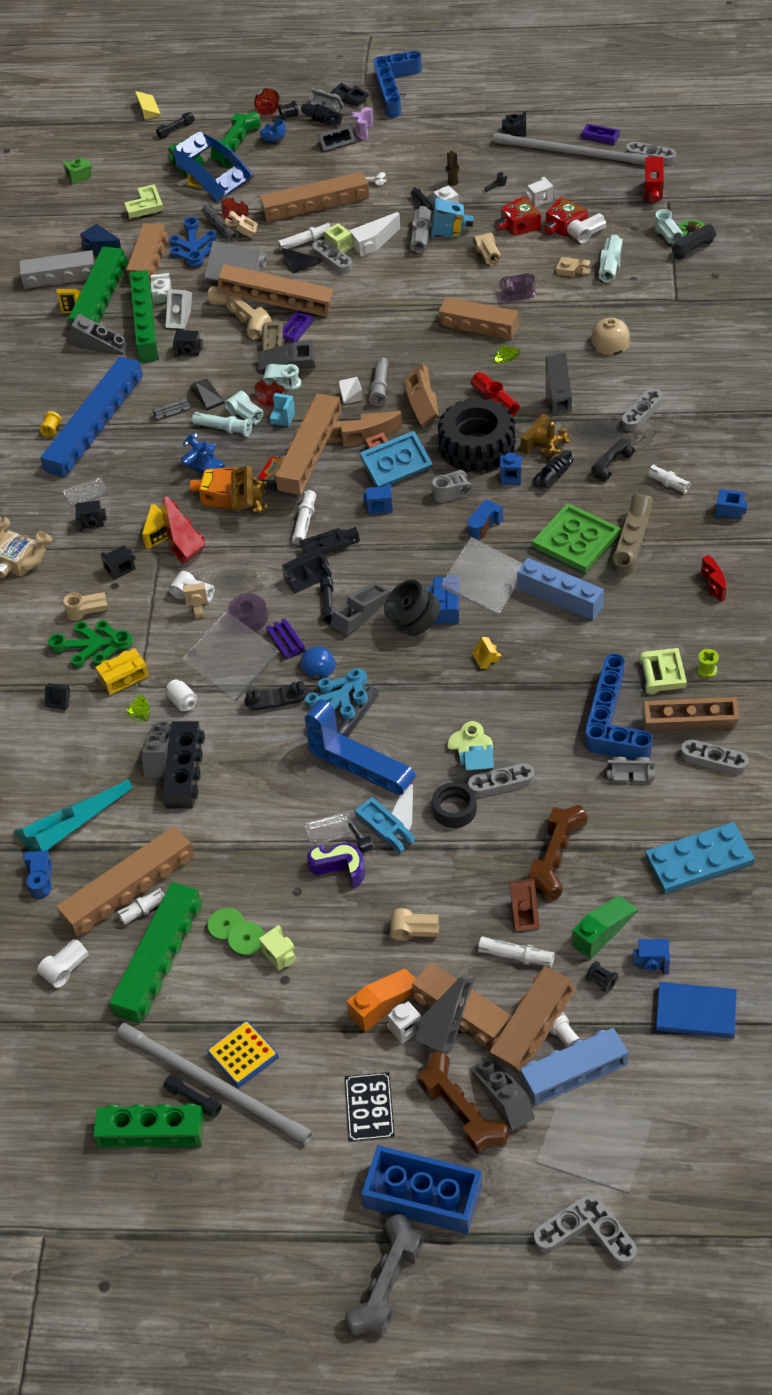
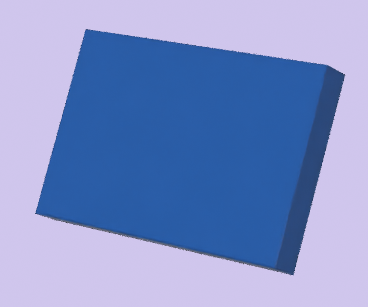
[656,982,737,1038]

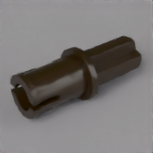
[445,151,460,186]

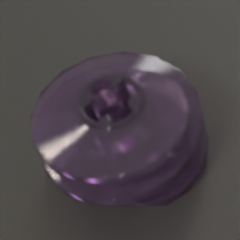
[228,593,269,634]

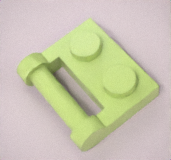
[638,648,687,695]

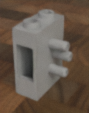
[205,241,267,283]

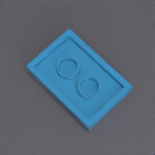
[359,431,432,487]

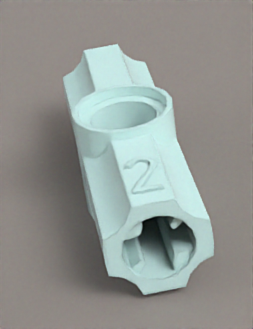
[599,235,622,283]

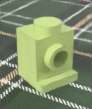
[324,223,353,253]
[259,925,297,971]

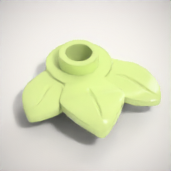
[448,721,493,756]

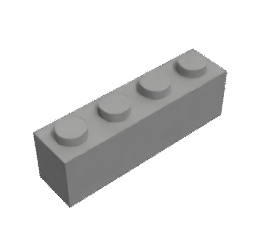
[20,250,95,289]

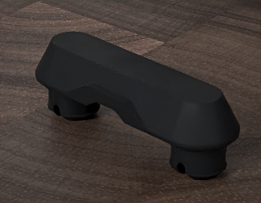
[672,224,717,260]
[591,438,636,481]
[244,681,308,711]

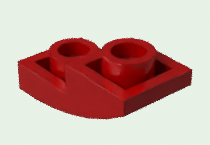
[701,554,727,602]

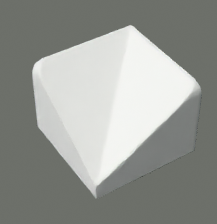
[338,377,363,404]

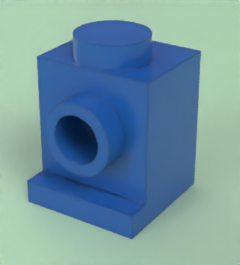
[500,453,522,485]
[362,483,393,514]
[715,489,748,519]
[633,939,670,974]

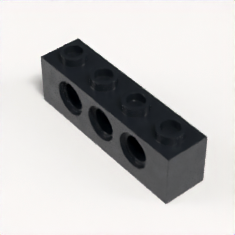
[162,721,205,809]

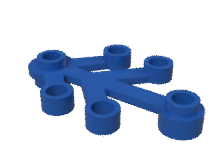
[169,217,217,267]

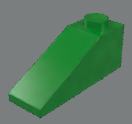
[572,896,638,959]

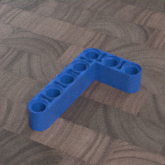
[374,51,422,118]
[585,653,652,760]
[304,699,416,795]

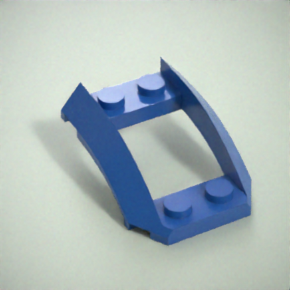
[173,132,254,203]

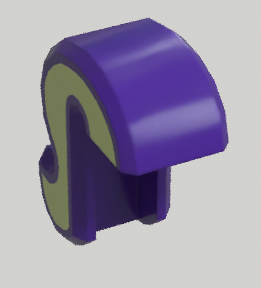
[307,843,365,888]

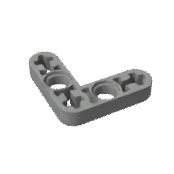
[534,1195,637,1267]

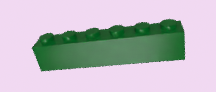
[69,247,127,326]
[130,270,159,363]
[109,882,202,1024]

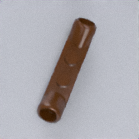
[528,804,588,901]
[415,1052,508,1154]

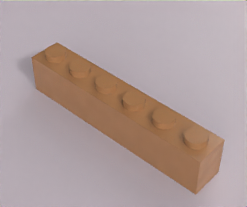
[259,172,369,222]
[217,264,334,317]
[274,393,341,495]
[56,826,194,937]

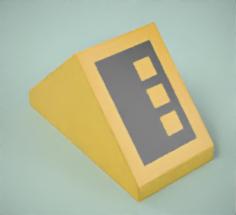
[57,289,81,314]
[142,504,168,549]

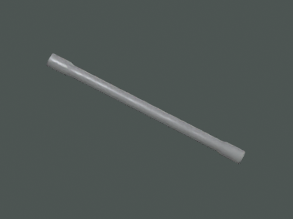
[493,133,649,166]
[117,1023,313,1145]

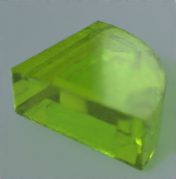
[495,345,520,363]
[127,694,150,722]

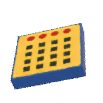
[207,1020,279,1089]

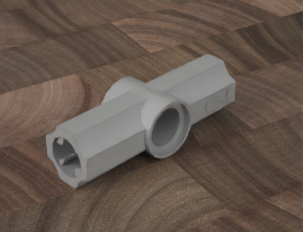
[411,206,431,254]

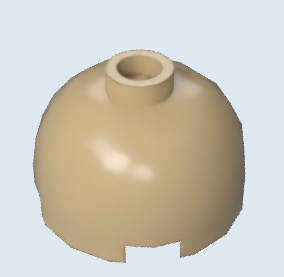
[591,318,630,356]

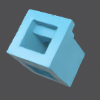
[460,745,494,770]

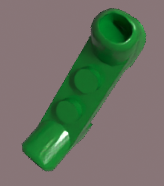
[210,112,261,168]

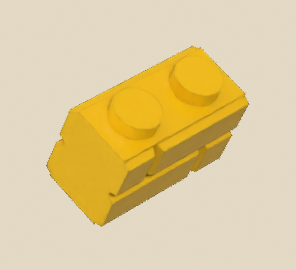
[95,648,149,696]

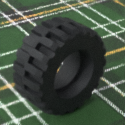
[438,397,515,473]

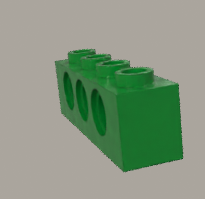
[93,1103,204,1148]

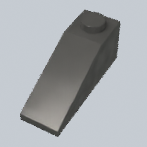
[415,975,475,1052]

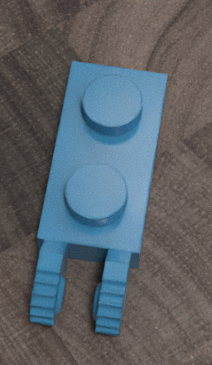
[354,797,415,853]

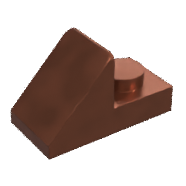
[509,878,540,931]

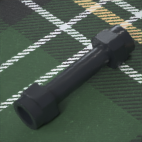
[156,112,195,138]
[320,577,335,623]
[163,1074,222,1118]

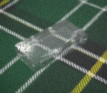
[63,477,109,508]
[304,811,354,846]

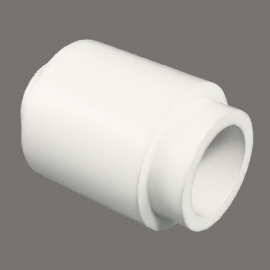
[165,680,197,711]

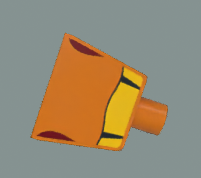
[190,467,238,510]

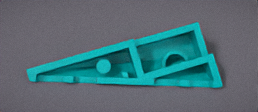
[14,779,133,852]

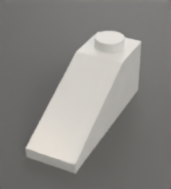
[349,212,400,257]

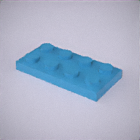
[645,822,755,894]

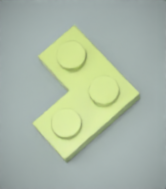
[125,184,164,219]

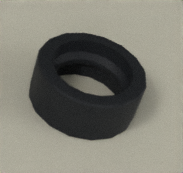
[432,782,477,828]

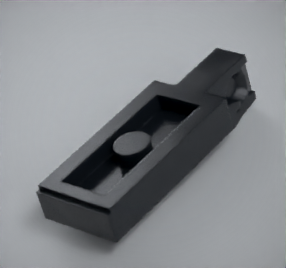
[300,527,360,555]

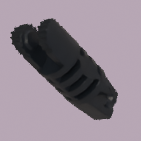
[300,104,343,125]
[532,450,574,488]

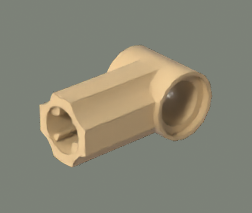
[473,232,501,266]
[63,592,108,621]
[390,908,439,941]

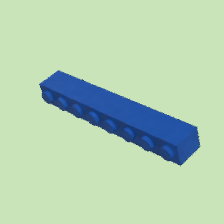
[40,356,143,478]

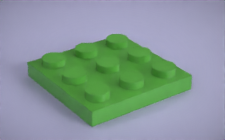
[532,503,621,573]

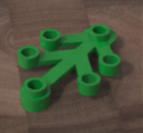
[48,620,133,669]

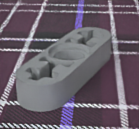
[626,142,676,165]
[313,240,353,274]
[622,389,662,432]
[681,740,748,775]
[468,763,535,798]

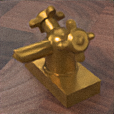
[521,414,570,459]
[231,466,268,513]

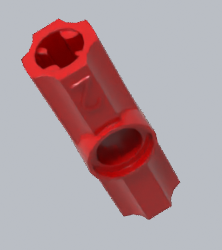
[470,371,520,417]

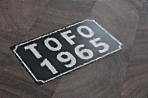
[345,1072,395,1141]

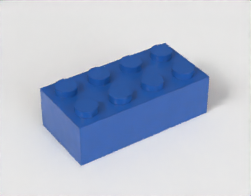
[362,1145,483,1235]

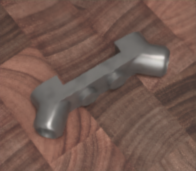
[345,1214,425,1336]

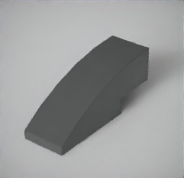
[330,582,391,636]

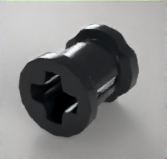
[278,100,299,120]
[585,961,619,993]

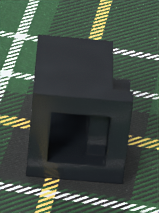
[502,111,526,137]
[173,330,203,357]
[75,500,107,532]
[100,545,136,580]

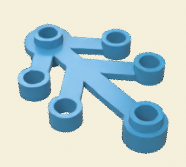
[305,669,368,720]

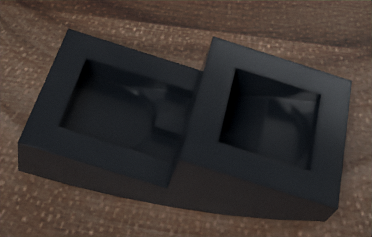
[331,83,369,105]

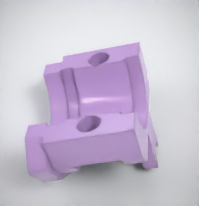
[350,107,373,141]

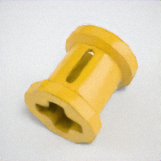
[39,411,62,438]

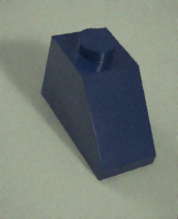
[80,224,121,256]

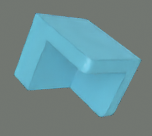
[270,393,295,427]

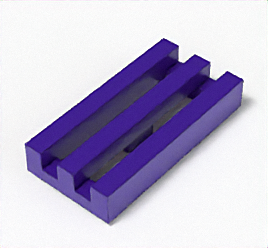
[581,124,620,145]
[283,312,313,343]
[266,618,305,660]

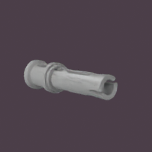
[369,357,388,406]

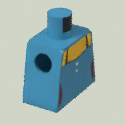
[431,198,474,238]

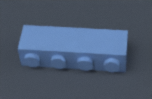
[517,558,604,621]
[520,1027,629,1106]

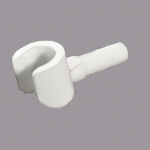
[365,172,387,186]

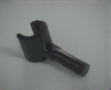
[484,172,507,192]
[348,822,373,852]

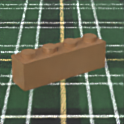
[126,223,169,284]
[439,297,519,340]
[641,697,739,731]
[412,963,511,1049]
[490,966,576,1074]

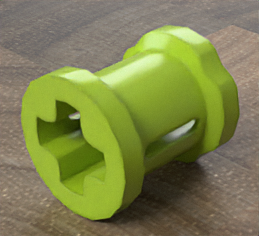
[697,649,719,678]

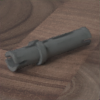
[202,204,239,243]

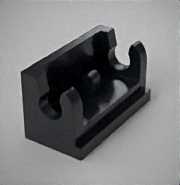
[282,548,332,594]

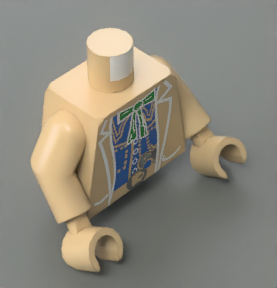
[0,517,52,578]

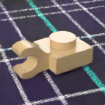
[224,211,258,238]
[556,257,591,277]
[183,583,208,619]

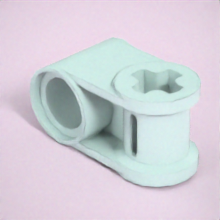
[262,364,301,391]

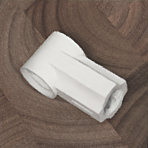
[567,213,606,243]
[169,571,215,603]
[37,939,89,988]

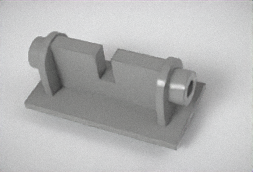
[308,88,344,112]
[607,757,655,782]

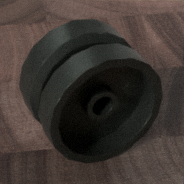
[384,579,440,636]

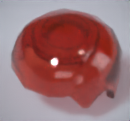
[254,88,280,116]
[221,198,249,220]
[254,380,286,406]

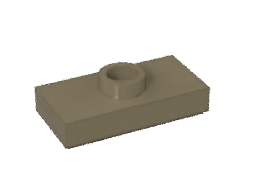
[263,322,283,351]

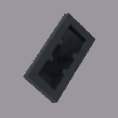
[318,125,356,152]
[281,248,322,273]
[190,379,224,411]

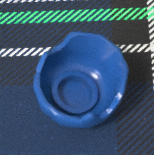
[259,119,286,143]
[300,646,336,678]

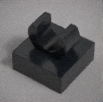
[45,683,70,710]

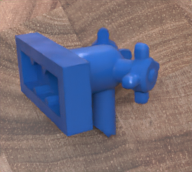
[181,433,225,475]

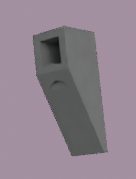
[66,313,130,354]
[258,341,316,372]
[545,351,572,415]
[142,721,171,778]
[470,1057,535,1131]

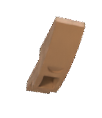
[404,363,439,427]
[327,411,402,447]

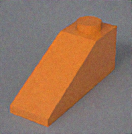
[346,968,416,1032]

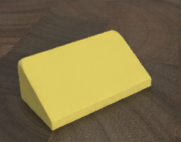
[135,91,161,120]

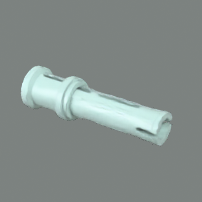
[192,412,252,437]

